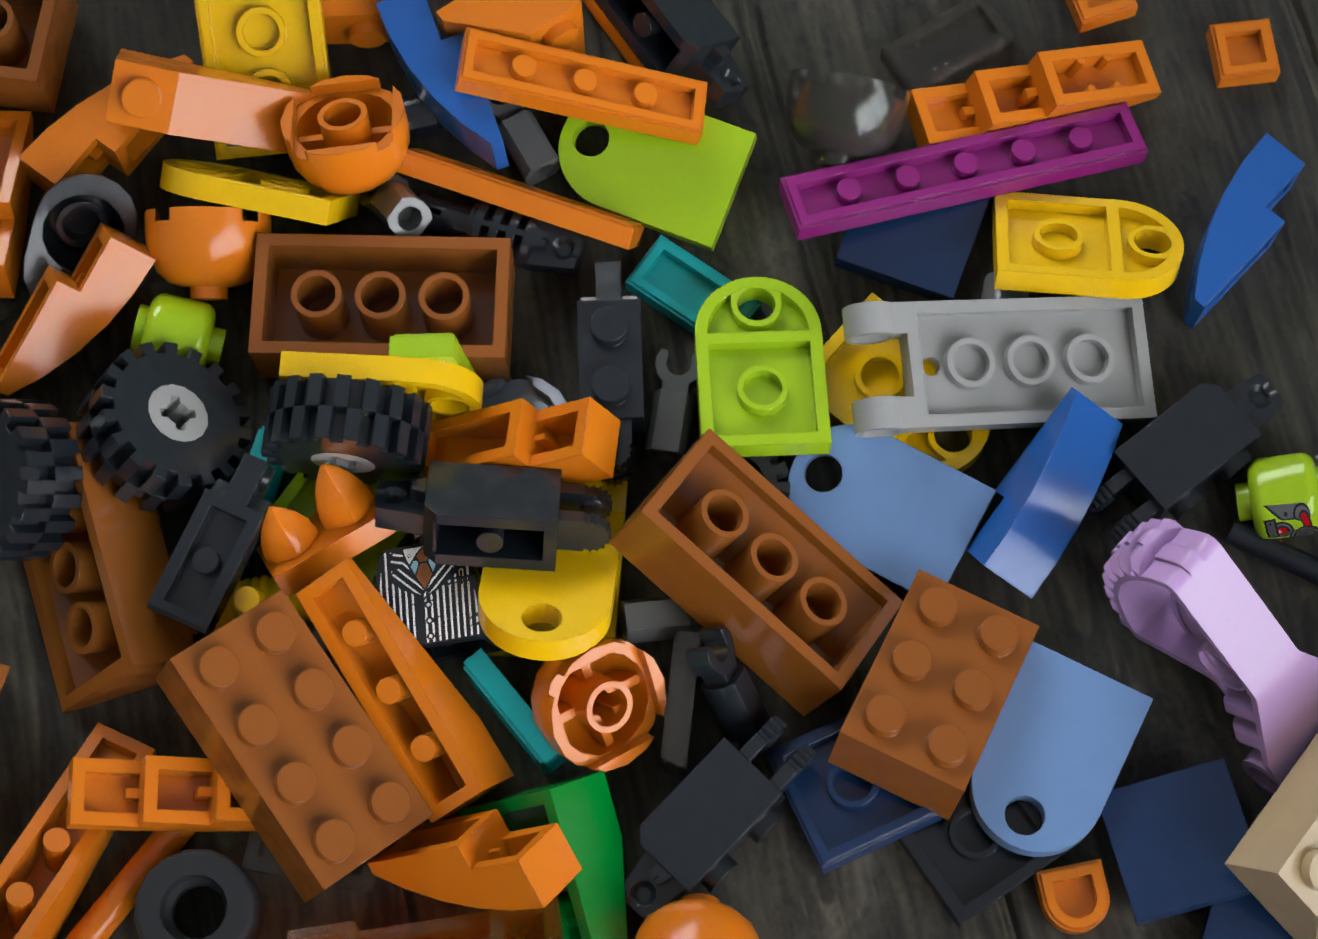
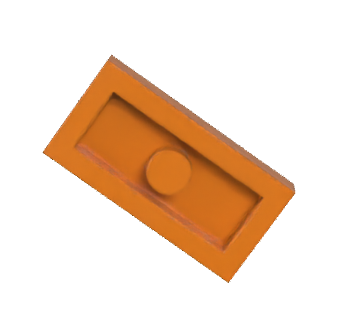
[256,463,397,596]

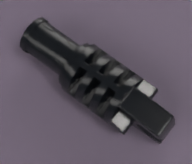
[420,193,586,276]

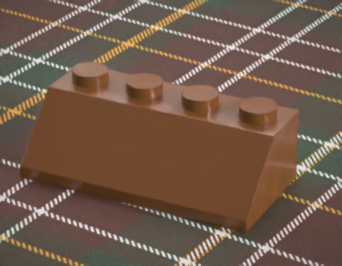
[23,422,194,713]
[609,428,903,716]

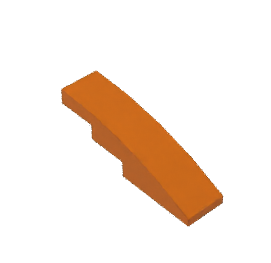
[902,40,1162,147]
[66,755,256,832]

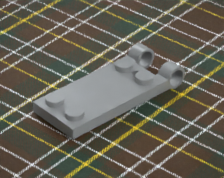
[842,296,1157,438]

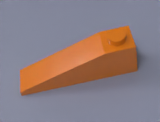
[104,49,317,153]
[296,558,515,823]
[0,722,156,939]

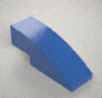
[375,0,509,170]
[1183,133,1305,329]
[966,387,1123,599]

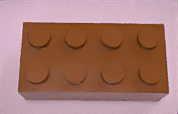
[248,233,515,382]
[155,590,434,903]

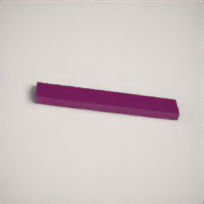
[778,102,1148,241]

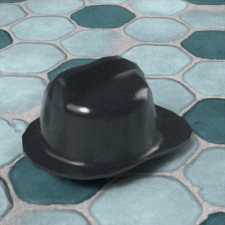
[23,174,137,295]

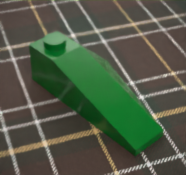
[459,771,627,939]

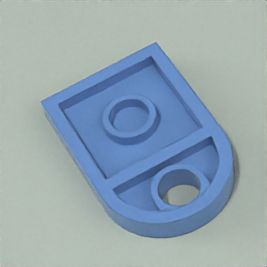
[788,424,996,591]
[969,641,1153,857]

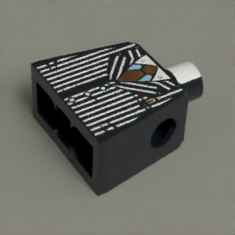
[375,534,504,662]

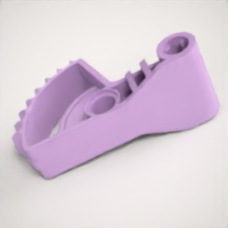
[1102,518,1318,796]

